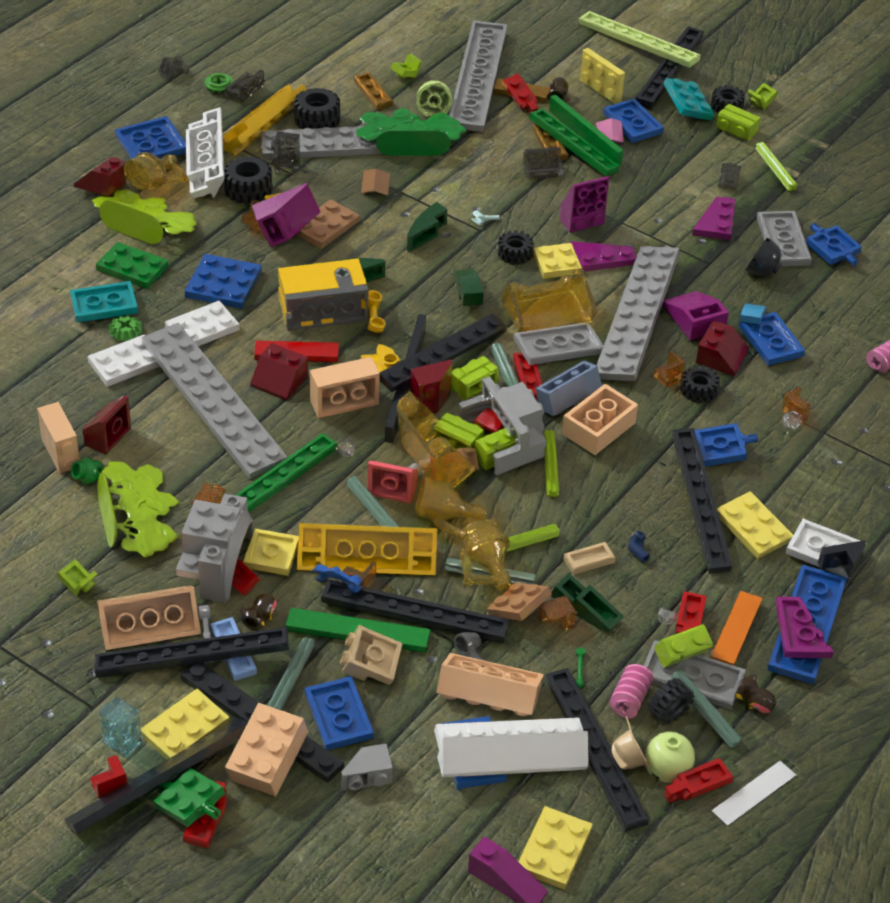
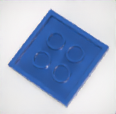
[115,116,186,167]
[184,254,262,309]

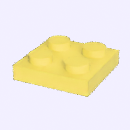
[533,243,582,279]
[243,529,299,576]

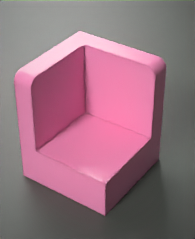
[596,118,624,143]

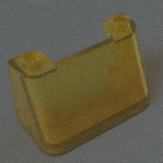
[501,268,598,332]
[397,391,476,494]

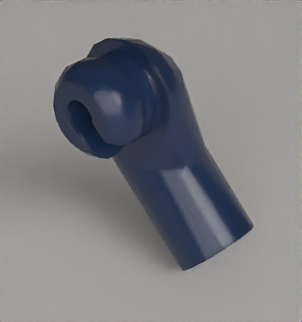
[628,531,650,563]

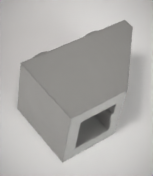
[341,744,393,791]

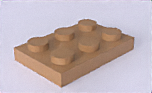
[295,199,360,249]

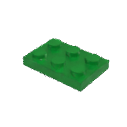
[96,242,169,289]

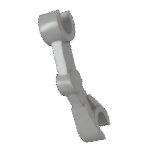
[199,605,214,663]

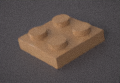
[487,582,552,621]

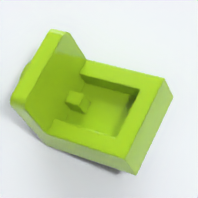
[390,54,422,79]
[748,83,778,110]
[57,559,97,596]

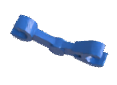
[311,564,363,593]

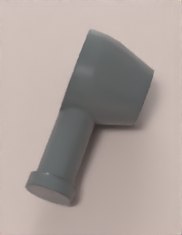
[454,632,484,667]

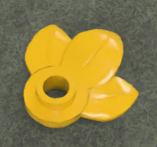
[361,344,401,373]

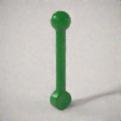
[575,647,586,688]

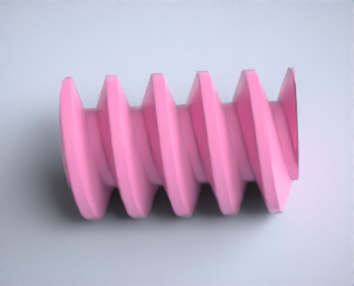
[866,340,890,373]
[609,664,654,719]

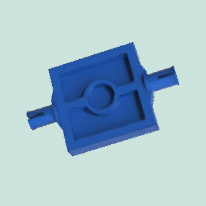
[806,223,862,266]
[695,423,758,467]

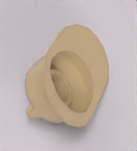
[612,716,649,769]

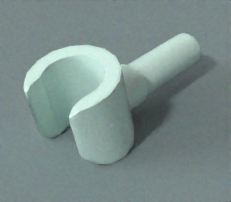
[471,210,500,226]

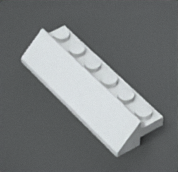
[186,107,224,199]
[434,718,588,777]

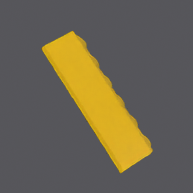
[223,84,307,156]
[297,523,437,575]

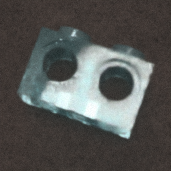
[99,696,142,758]

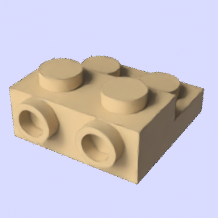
[340,625,403,685]

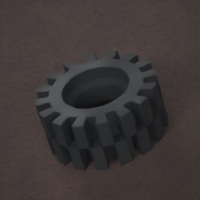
[711,85,745,112]
[498,230,534,265]
[680,365,720,403]
[648,678,694,724]

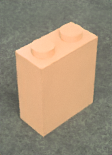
[37,402,80,474]

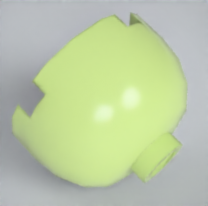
[416,80,452,117]
[645,732,695,783]

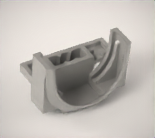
[459,377,546,475]
[176,494,254,603]

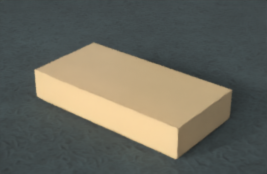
[564,542,615,575]

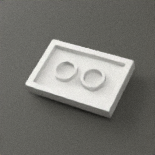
[165,301,240,346]
[87,335,160,387]
[785,519,867,579]

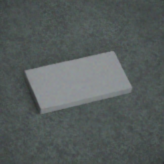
[757,211,812,266]
[513,322,604,365]
[644,640,746,710]

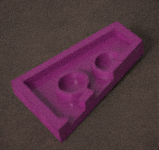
[692,196,735,240]
[570,241,637,272]
[775,597,834,658]

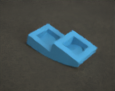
[740,303,767,325]

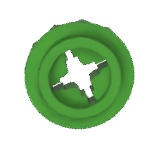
[204,73,233,93]
[109,315,142,341]

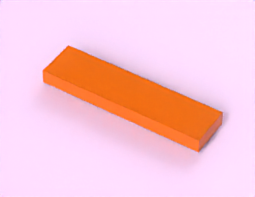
[711,591,763,666]

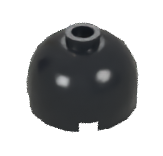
[745,237,782,278]

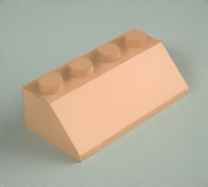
[97,585,201,650]
[436,653,544,716]

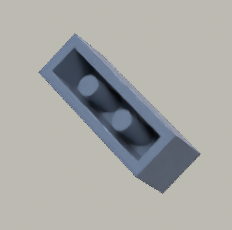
[536,361,602,416]

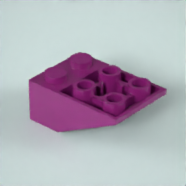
[560,176,610,232]
[252,183,321,247]
[662,291,729,341]

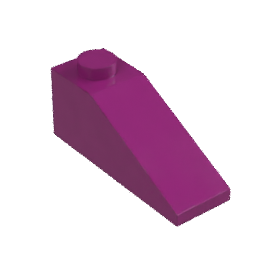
[468,836,548,903]

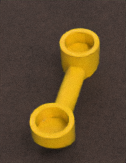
[367,290,386,333]

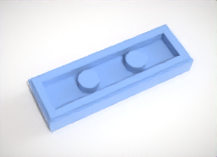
[210,617,257,681]

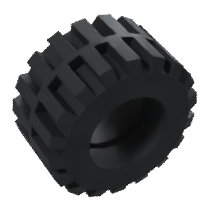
[294,88,340,129]
[224,156,272,204]

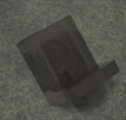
[158,56,190,80]
[718,163,741,190]

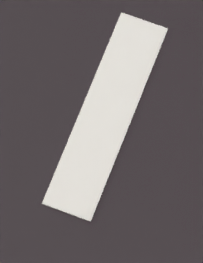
[711,761,796,826]

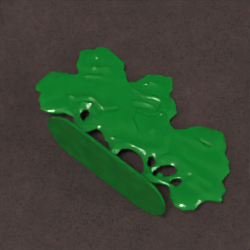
[356,108,467,156]

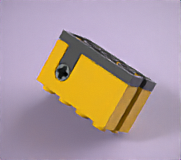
[278,258,369,331]

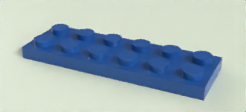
[767,565,847,685]

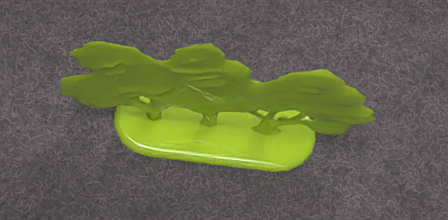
[91,190,196,244]
[98,462,179,557]

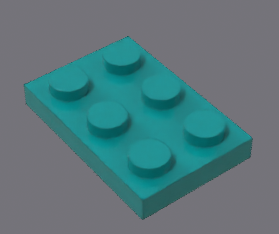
[663,78,715,121]
[70,281,138,322]

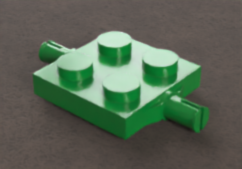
[153,768,225,827]

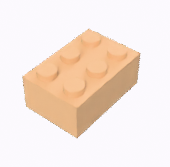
[310,357,380,418]
[562,384,638,455]
[225,703,308,797]

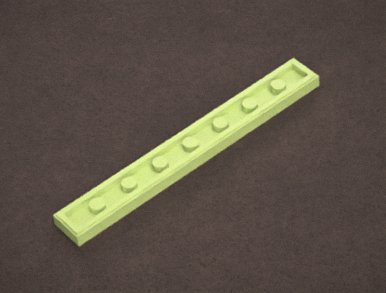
[579,11,700,68]

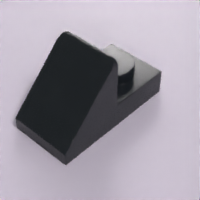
[818,540,866,578]

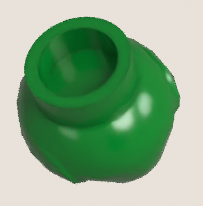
[71,457,104,485]

